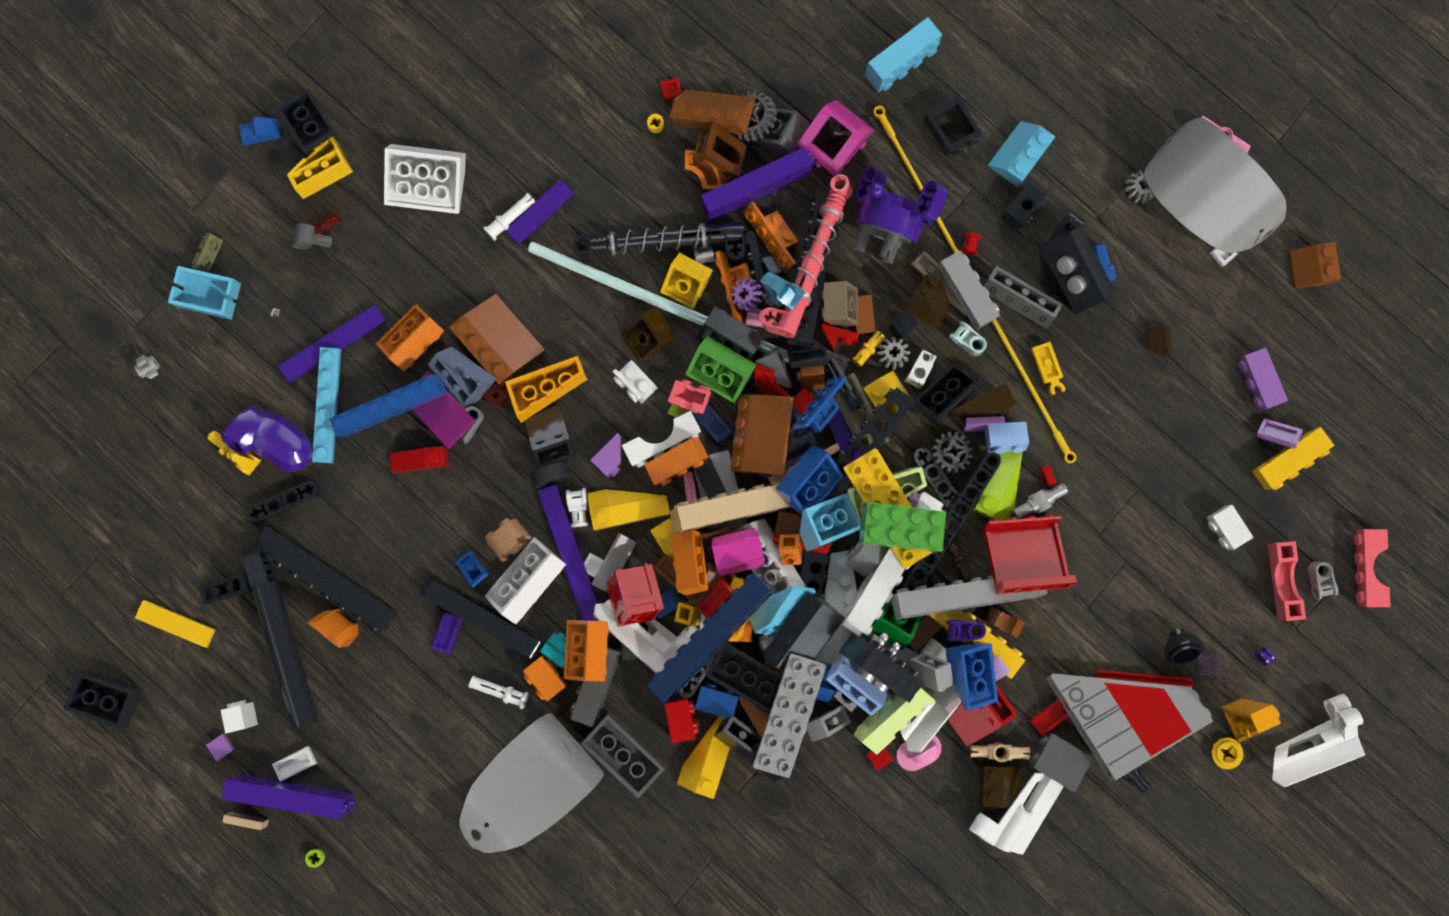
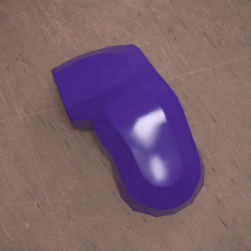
[221,406,313,472]

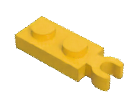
[1031,342,1065,396]

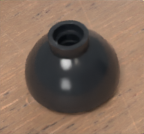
[1164,629,1205,664]

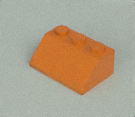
[376,304,444,372]
[564,620,609,681]

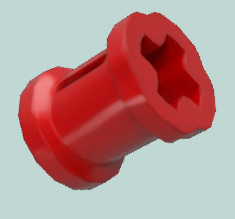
[960,232,981,255]

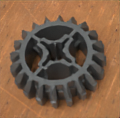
[733,90,777,142]

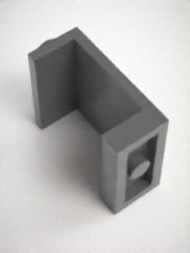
[1029,733,1093,793]

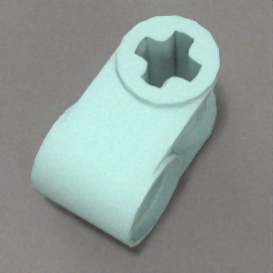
[949,322,987,356]

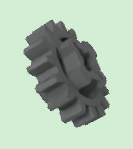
[931,431,973,474]

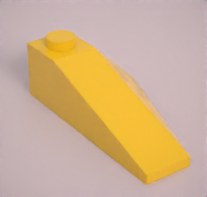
[587,489,670,531]
[677,716,730,799]

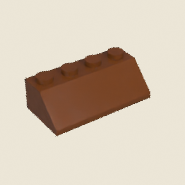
[670,89,755,135]

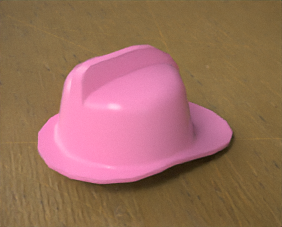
[897,735,941,771]

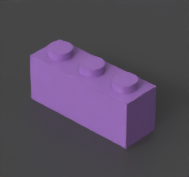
[1238,348,1288,411]

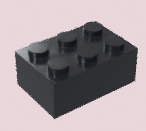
[64,670,143,729]

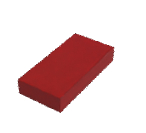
[697,579,734,619]
[1029,698,1069,736]

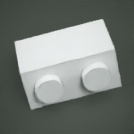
[1206,505,1254,550]
[221,700,258,734]

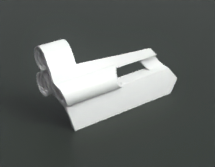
[593,600,700,673]
[901,638,961,753]
[1272,694,1365,787]
[969,771,1063,855]

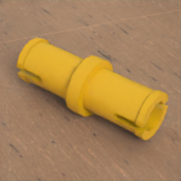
[852,331,886,367]

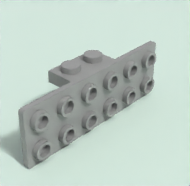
[753,653,826,778]

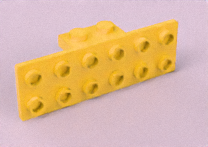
[843,448,932,569]

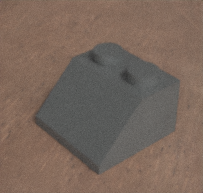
[756,108,809,155]

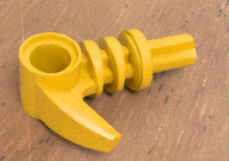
[208,431,261,476]

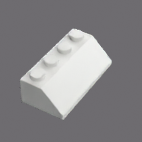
[485,537,566,624]

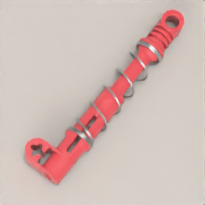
[759,174,853,338]

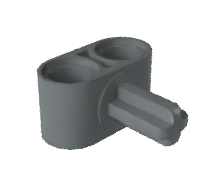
[291,223,332,250]

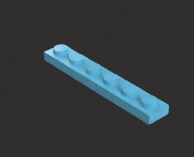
[312,347,341,463]

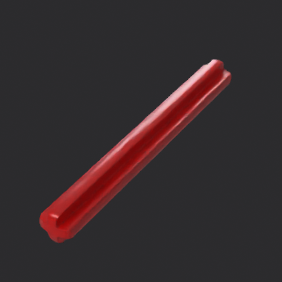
[1096,669,1193,688]

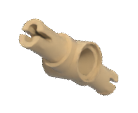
[970,742,1030,762]

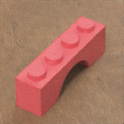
[1354,529,1390,607]
[1267,541,1306,621]

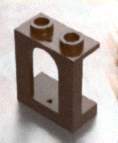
[693,122,747,183]

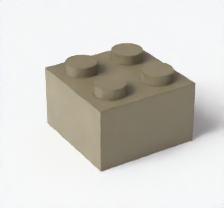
[822,281,858,327]

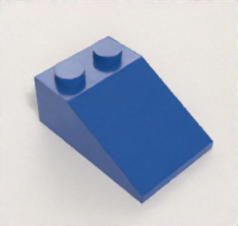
[945,641,998,711]

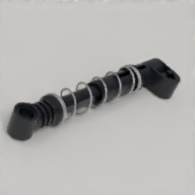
[572,222,745,262]

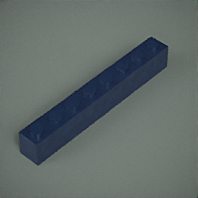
[647,573,776,703]

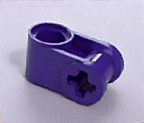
[947,620,986,641]

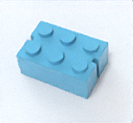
[168,266,241,320]

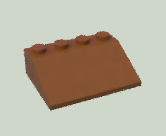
[449,294,545,388]
[730,394,794,475]

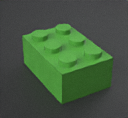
[685,336,756,403]

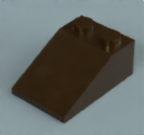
[948,383,1017,417]

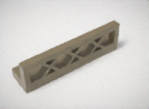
[833,373,889,446]

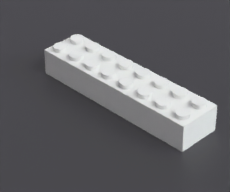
[839,492,944,637]

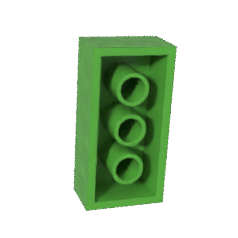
[859,502,946,553]

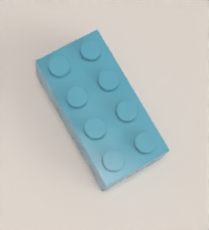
[865,17,942,93]

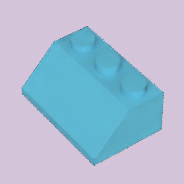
[988,121,1055,188]
[799,493,861,551]

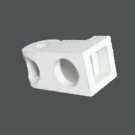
[905,349,937,389]

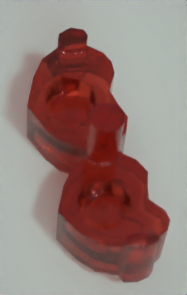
[314,215,342,235]

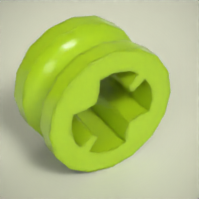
[305,849,325,868]

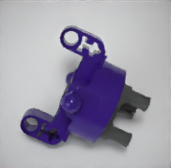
[853,166,948,264]

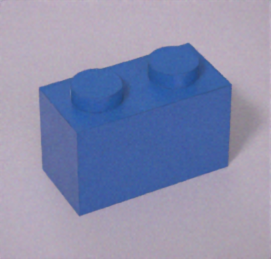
[695,683,739,718]

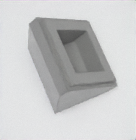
[693,245,715,264]

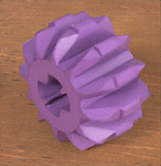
[730,278,764,311]

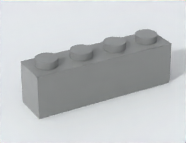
[938,251,1000,330]

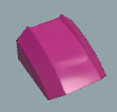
[712,528,765,576]

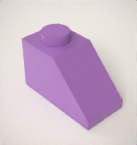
[591,433,622,478]

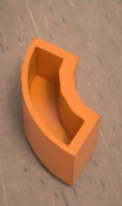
[685,150,726,189]

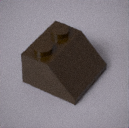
[905,274,951,330]
[621,307,677,364]
[979,764,1020,808]

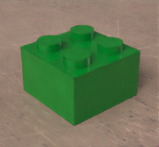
[871,592,922,651]

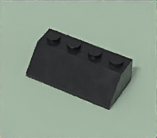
[762,592,845,672]

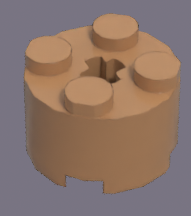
[485,518,532,562]

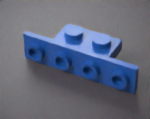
[793,376,847,433]

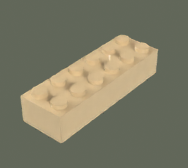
[669,480,791,534]

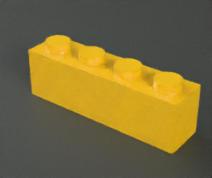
[1252,427,1334,491]

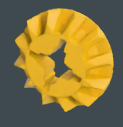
[1211,737,1243,769]

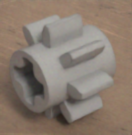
[134,355,160,379]

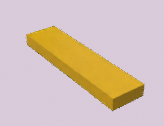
[135,600,216,648]

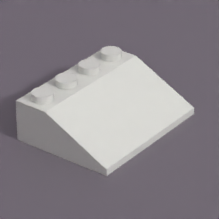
[384,144,466,214]

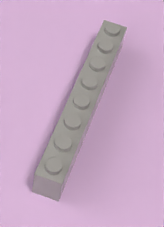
[891,576,1048,620]

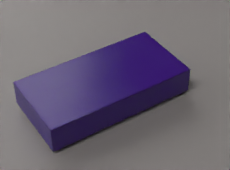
[431,612,463,655]

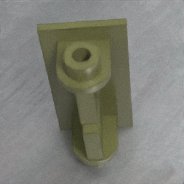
[191,233,223,273]

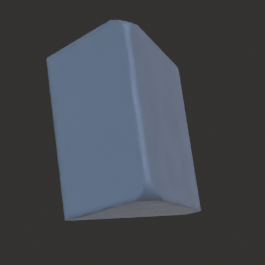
[762,256,783,275]

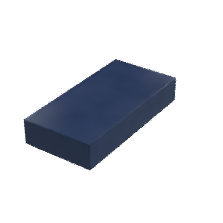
[693,403,733,444]

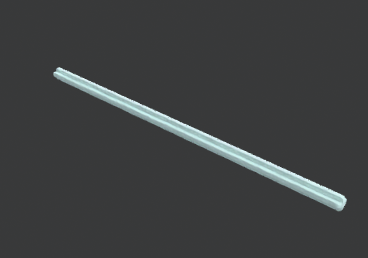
[528,242,789,363]

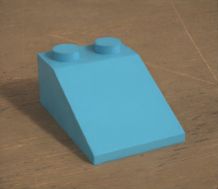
[750,585,815,636]

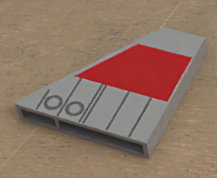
[1046,674,1213,782]

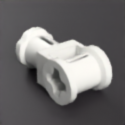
[566,488,588,527]

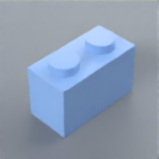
[985,422,1029,454]

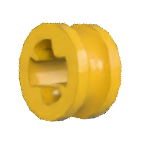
[647,114,664,133]

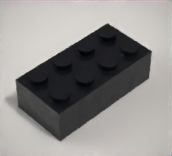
[705,641,783,714]

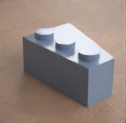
[428,346,496,408]

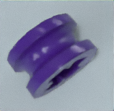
[1256,647,1275,667]

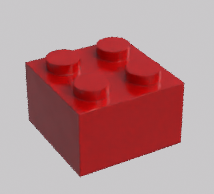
[665,697,699,744]

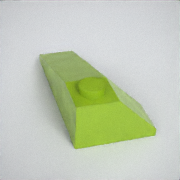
[972,451,1023,520]

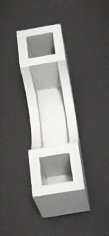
[622,411,701,468]

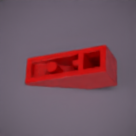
[390,446,449,473]

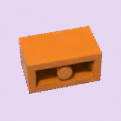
[523,655,568,701]

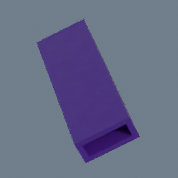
[701,147,814,222]
[222,774,355,819]

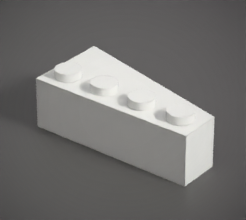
[737,519,805,600]

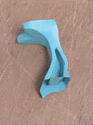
[760,272,805,310]

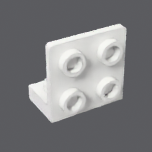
[613,360,658,404]

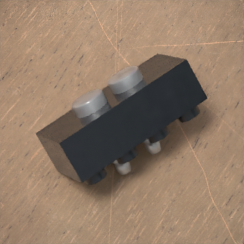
[1039,225,1116,314]
[839,632,923,703]

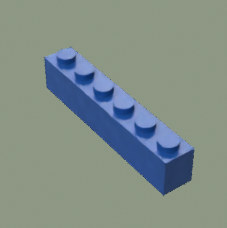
[329,374,447,437]

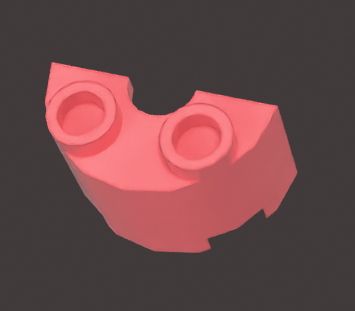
[668,379,711,415]

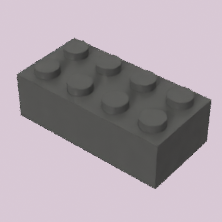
[581,713,666,798]

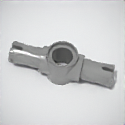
[1012,483,1068,519]

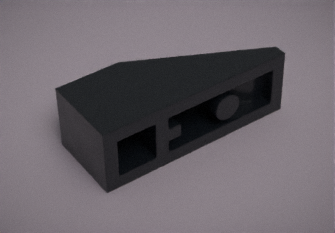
[200,573,252,605]

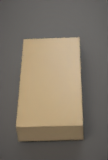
[223,812,269,830]

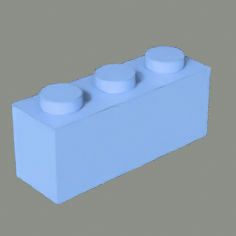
[826,656,889,716]

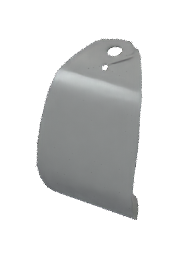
[1144,117,1286,253]
[459,713,604,853]

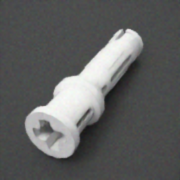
[483,193,535,241]
[469,676,529,709]

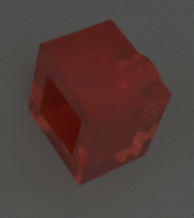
[483,383,511,411]

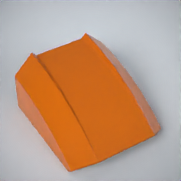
[308,609,359,648]

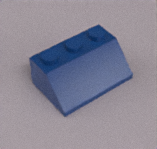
[775,445,844,515]

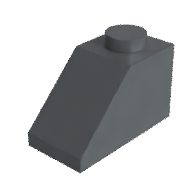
[755,348,794,388]

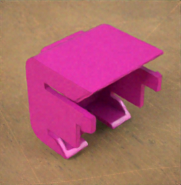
[797,100,874,176]

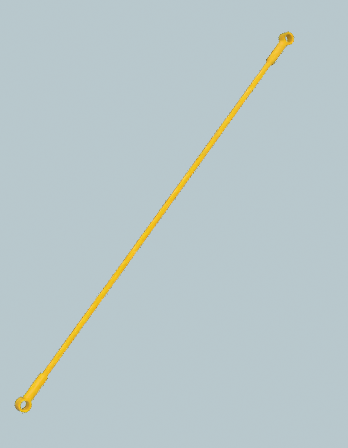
[873,106,1076,464]

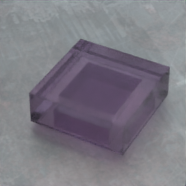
[1196,654,1219,675]

